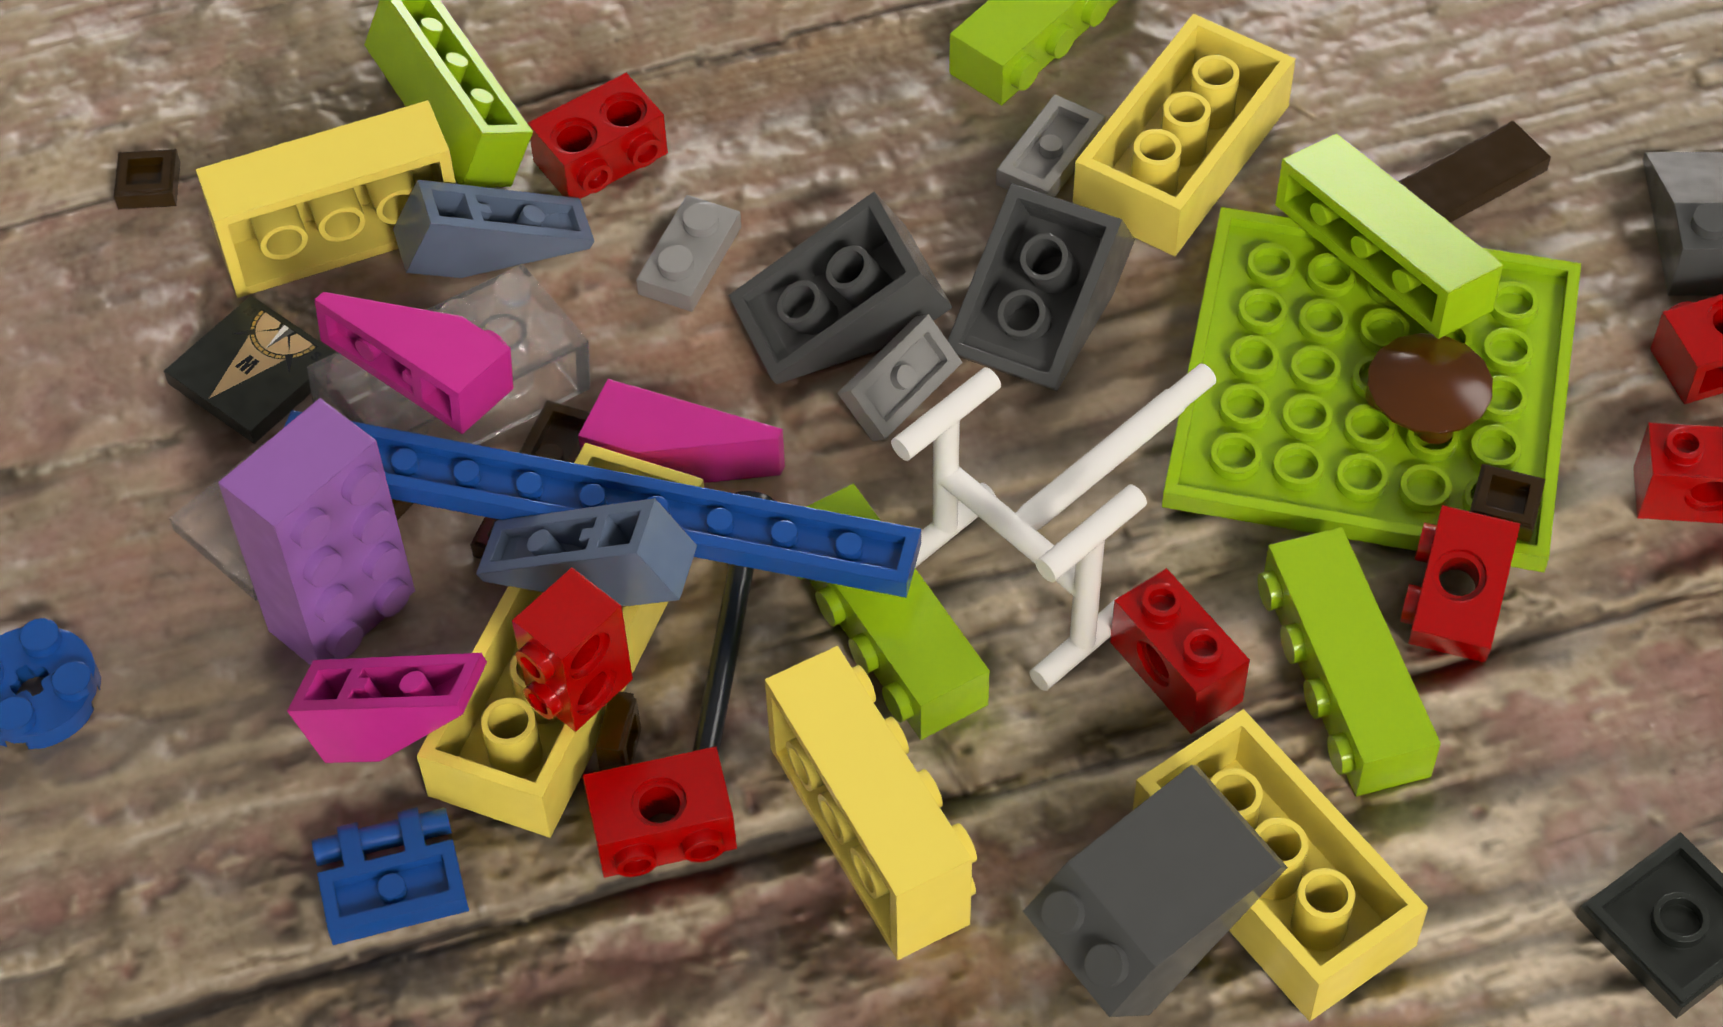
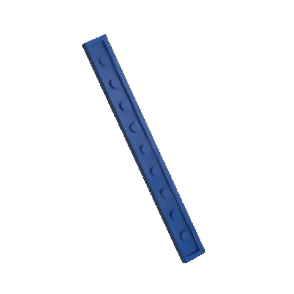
[284,410,921,598]

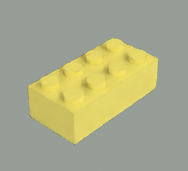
[1073,14,1296,256]
[196,100,456,298]
[765,646,977,961]
[1133,709,1428,1022]

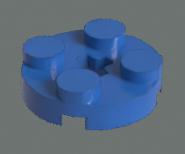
[0,618,101,749]

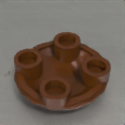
[1365,333,1493,444]

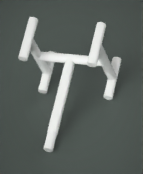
[891,363,1216,691]

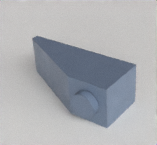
[393,180,594,278]
[476,498,697,606]

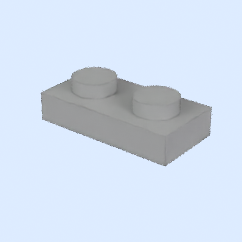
[996,94,1105,197]
[636,195,741,312]
[838,314,963,441]

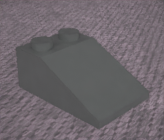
[1643,152,1723,296]
[948,183,1135,391]
[728,192,953,384]
[1023,765,1288,1017]

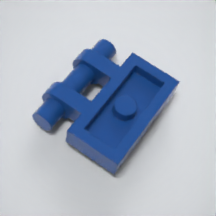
[311,807,469,945]

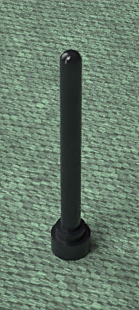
[693,491,775,754]

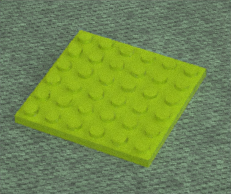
[1162,207,1581,573]

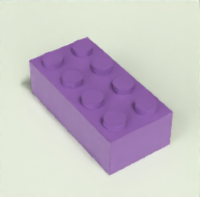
[218,398,415,665]

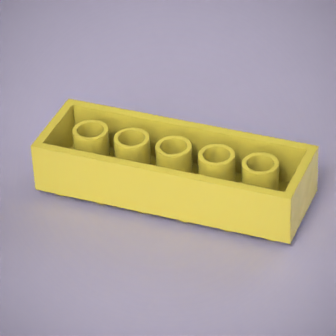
[417,443,704,838]

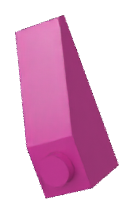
[315,292,513,434]
[578,379,785,483]
[287,653,487,763]

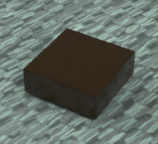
[114,149,180,210]
[1470,464,1546,543]
[596,692,641,771]

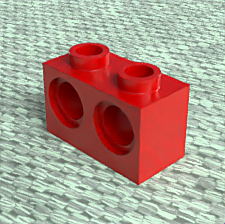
[527,72,668,199]
[512,567,633,732]

